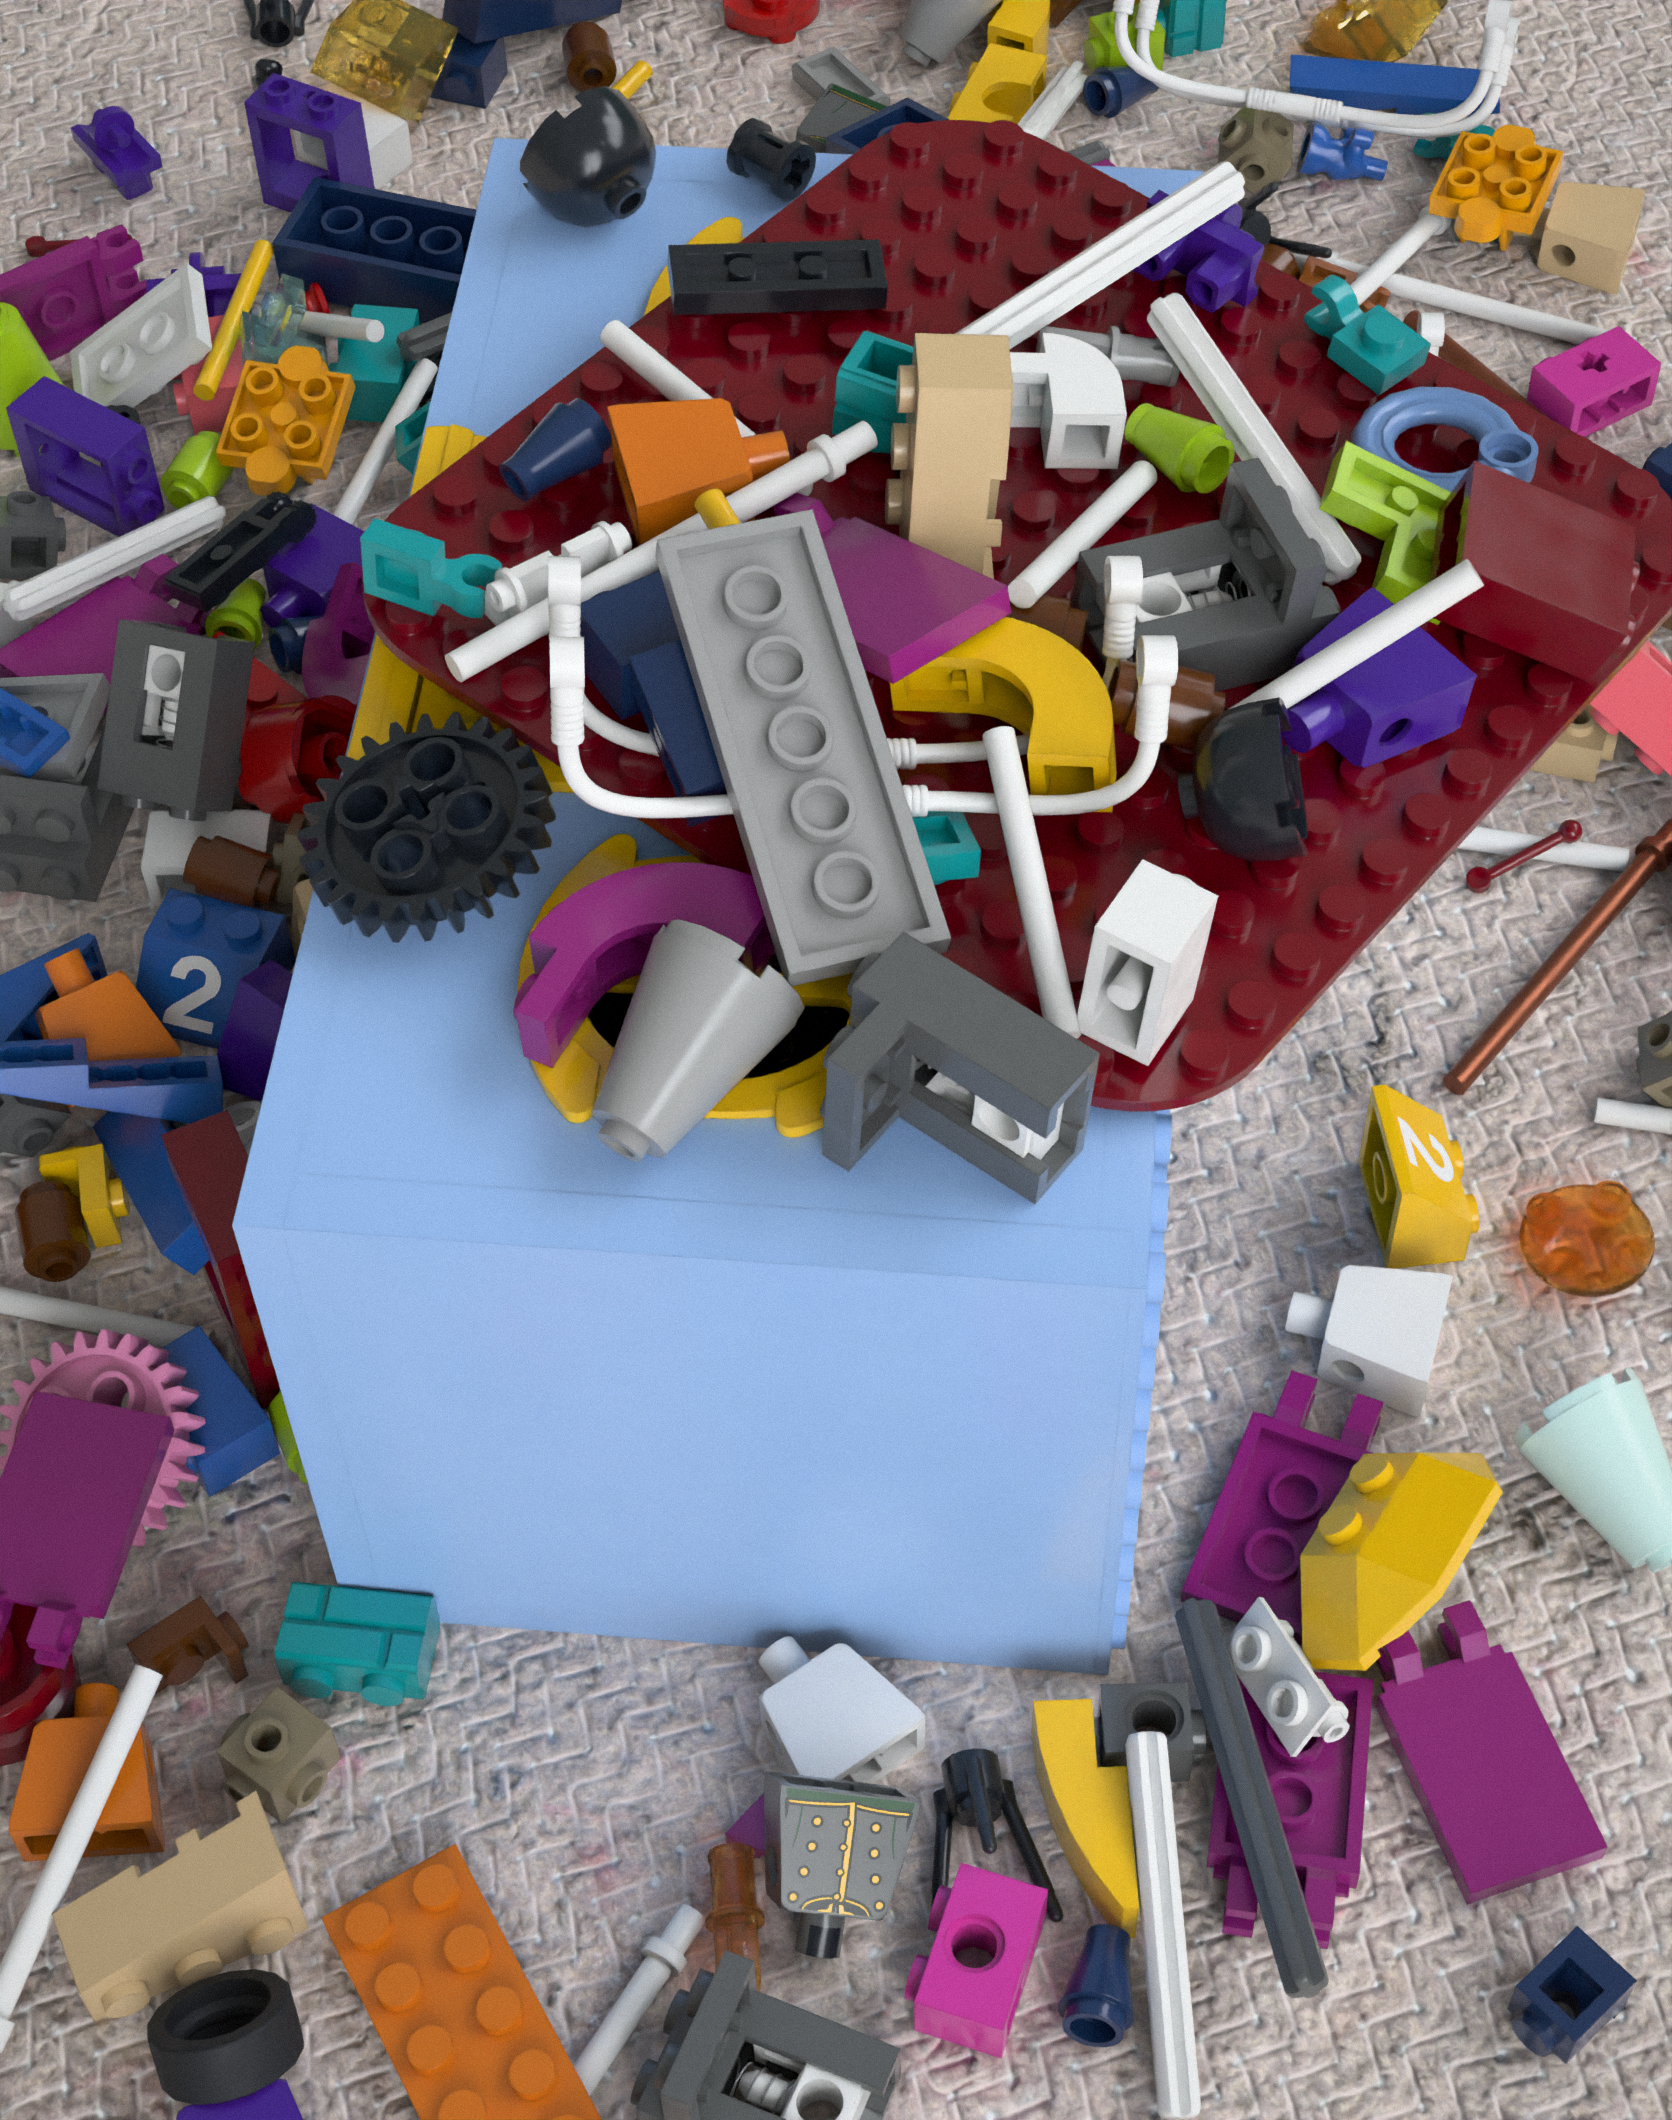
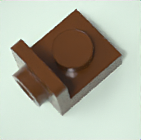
[126,1595,249,1694]

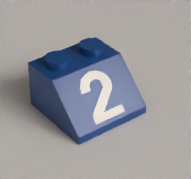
[136,888,296,1049]

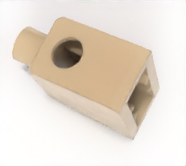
[1513,182,1646,295]

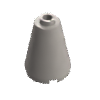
[899,0,1002,67]
[592,919,805,1162]

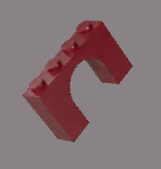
[161,1110,280,1409]

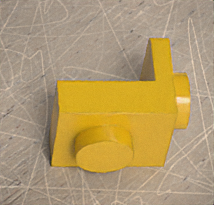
[38,1144,130,1248]

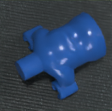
[1297,122,1388,181]

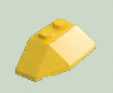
[1300,1452,1503,1671]

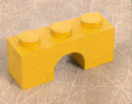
[947,43,1047,124]

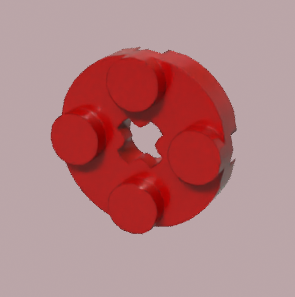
[723,0,820,44]

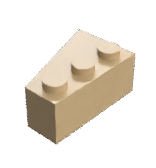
[885,333,1013,579]
[52,1791,309,2022]

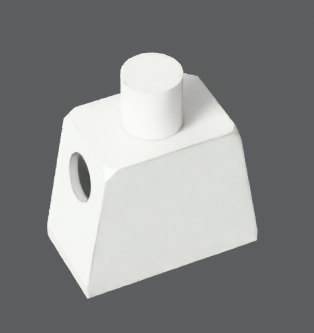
[1285,1265,1453,1417]
[759,1636,926,1784]

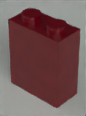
[1430,460,1640,682]

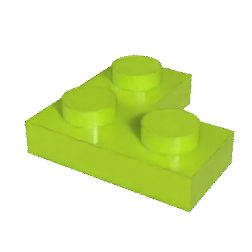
[1319,441,1451,625]

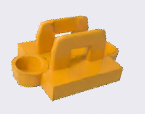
[1429,124,1563,251]
[215,345,356,496]

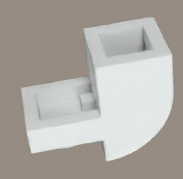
[1010,333,1127,469]

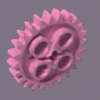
[0,1329,206,1547]

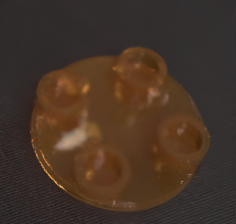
[1519,1181,1655,1297]

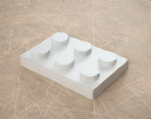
[70,263,212,408]

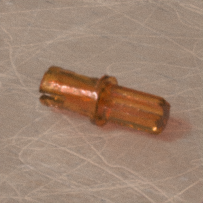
[705,1843,765,1992]

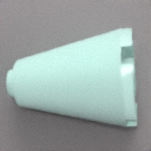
[1512,1368,1672,1573]

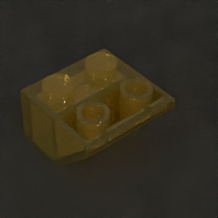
[310,0,459,124]
[1301,0,1449,62]

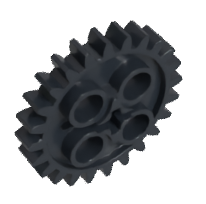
[297,712,556,943]

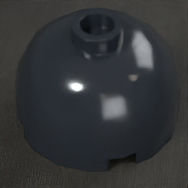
[520,86,656,227]
[1178,697,1308,862]

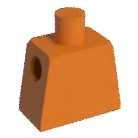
[607,398,790,546]
[35,948,182,1109]
[8,1683,165,1862]

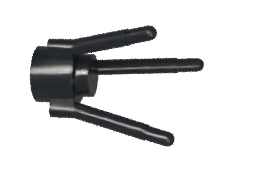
[243,0,315,47]
[1238,182,1332,258]
[931,1748,1064,1923]

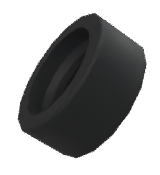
[147,1969,304,2105]

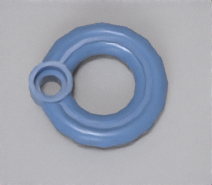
[1351,387,1539,492]

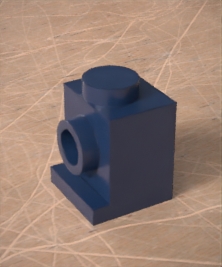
[1507,1926,1637,2064]

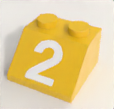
[1358,1084,1479,1269]

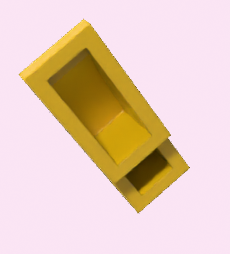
[1031,1699,1139,1938]

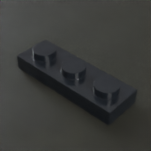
[668,239,888,315]

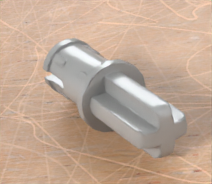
[1036,326,1180,387]

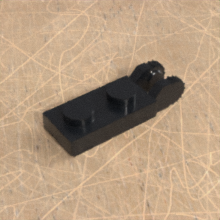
[164,491,318,613]

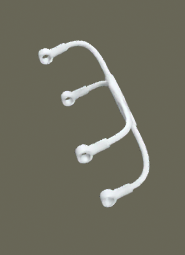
[1112,0,1521,138]
[548,556,1178,818]

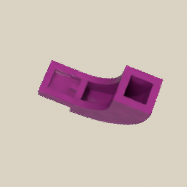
[302,562,375,706]
[513,862,775,1068]

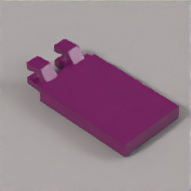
[0,224,146,362]
[774,493,1012,684]
[0,553,213,715]
[1181,1370,1384,1646]
[0,1391,175,1669]
[1375,1600,1608,1905]
[1206,1671,1373,1949]

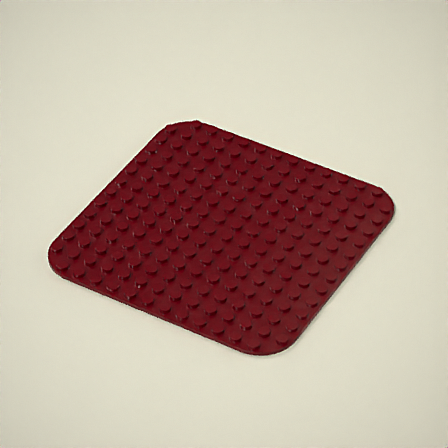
[362,120,1672,1112]

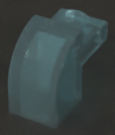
[239,273,329,368]

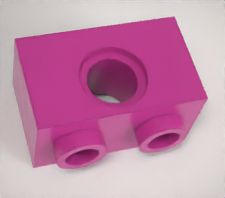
[904,1863,1048,2058]

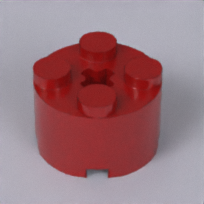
[238,695,357,824]

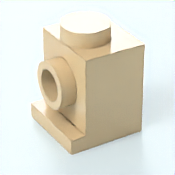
[1529,704,1618,783]

